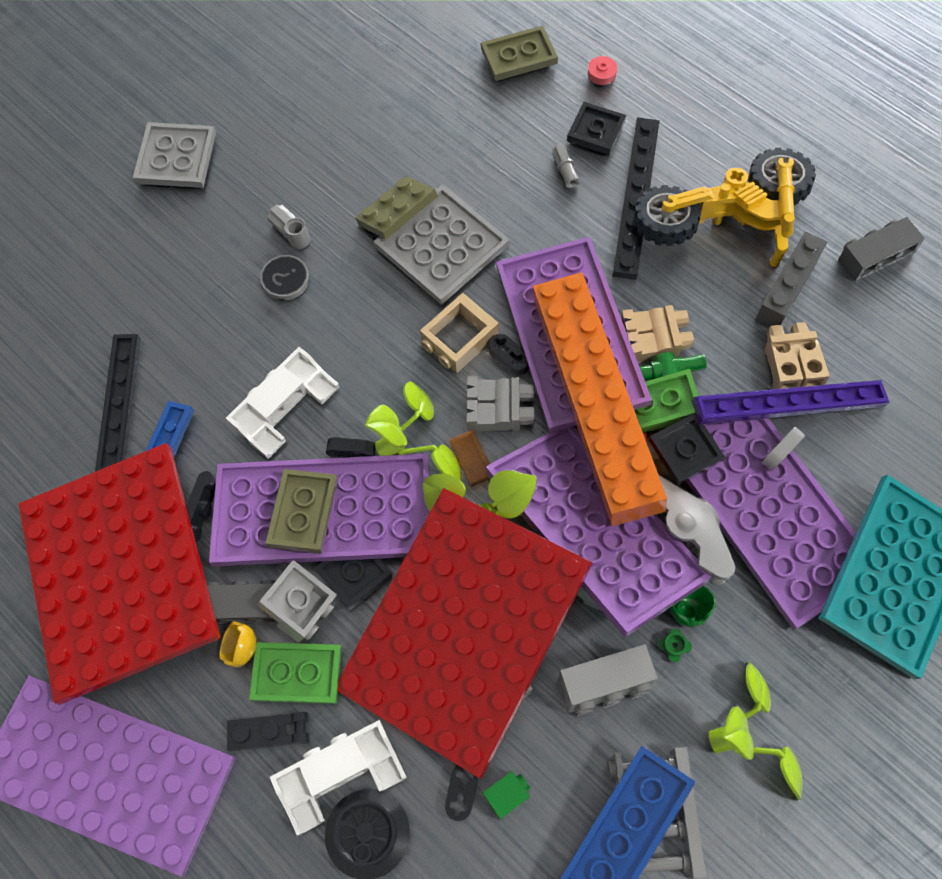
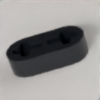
[489,334,529,376]
[326,437,376,458]
[445,765,478,821]

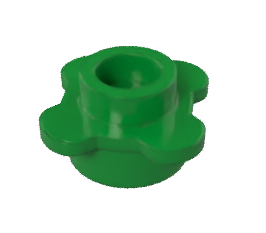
[657,628,692,663]

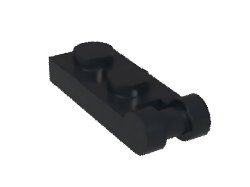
[186,471,216,542]
[227,712,309,752]

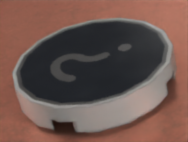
[260,255,309,301]

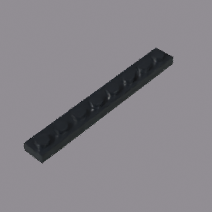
[612,117,660,280]

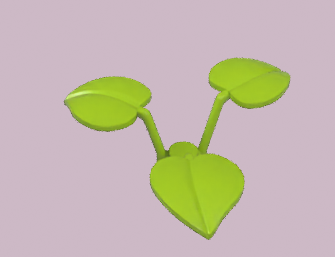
[364,381,461,481]
[423,470,537,518]
[709,662,803,801]

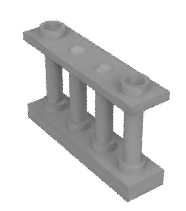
[608,747,706,879]

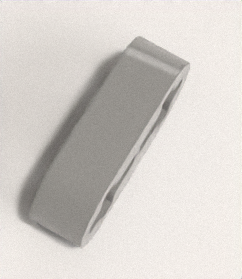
[761,427,806,471]

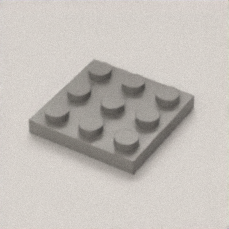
[133,122,216,188]

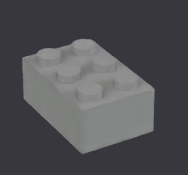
[557,644,658,716]

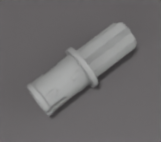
[552,144,580,188]

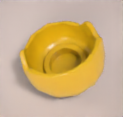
[219,621,256,667]

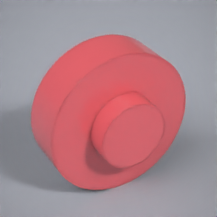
[588,56,617,85]

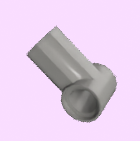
[267,205,311,249]

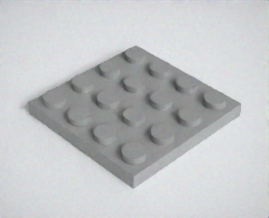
[374,185,510,305]

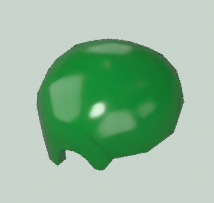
[669,586,716,628]

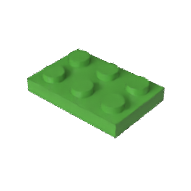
[634,369,699,433]
[249,642,342,705]

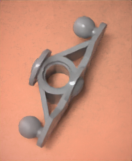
[657,476,735,585]

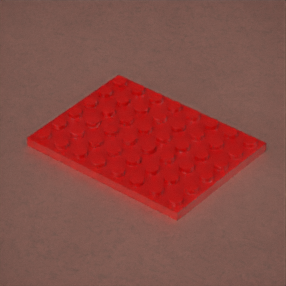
[18,443,221,705]
[337,488,593,778]

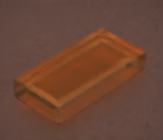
[450,430,490,487]

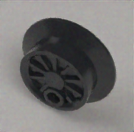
[325,789,410,879]

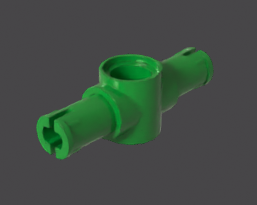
[639,352,707,381]

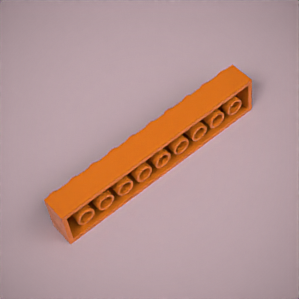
[533,272,667,527]

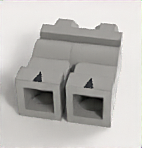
[467,376,534,432]

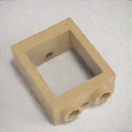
[420,293,499,373]

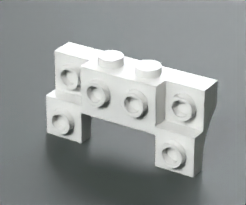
[226,347,340,459]
[270,720,407,836]

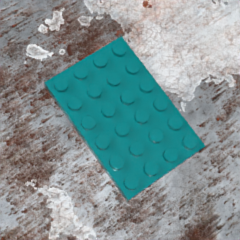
[819,474,942,679]

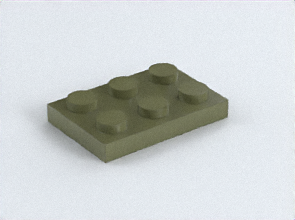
[481,25,558,81]
[355,176,438,240]
[265,469,338,554]

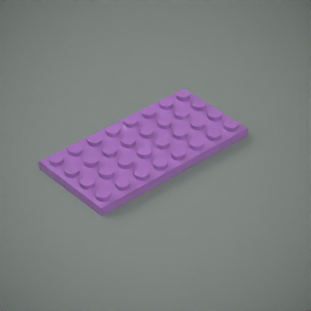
[496,237,652,433]
[686,418,856,630]
[485,426,712,637]
[209,454,430,567]
[0,675,236,877]

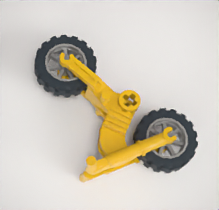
[634,148,816,267]

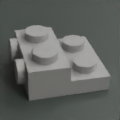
[257,560,337,643]

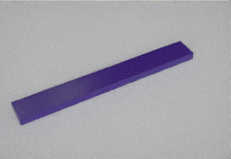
[692,380,890,425]

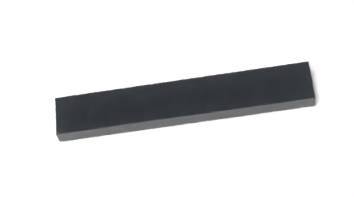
[95,334,141,472]

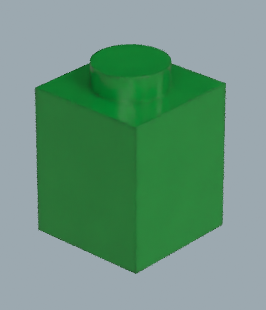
[483,771,531,820]

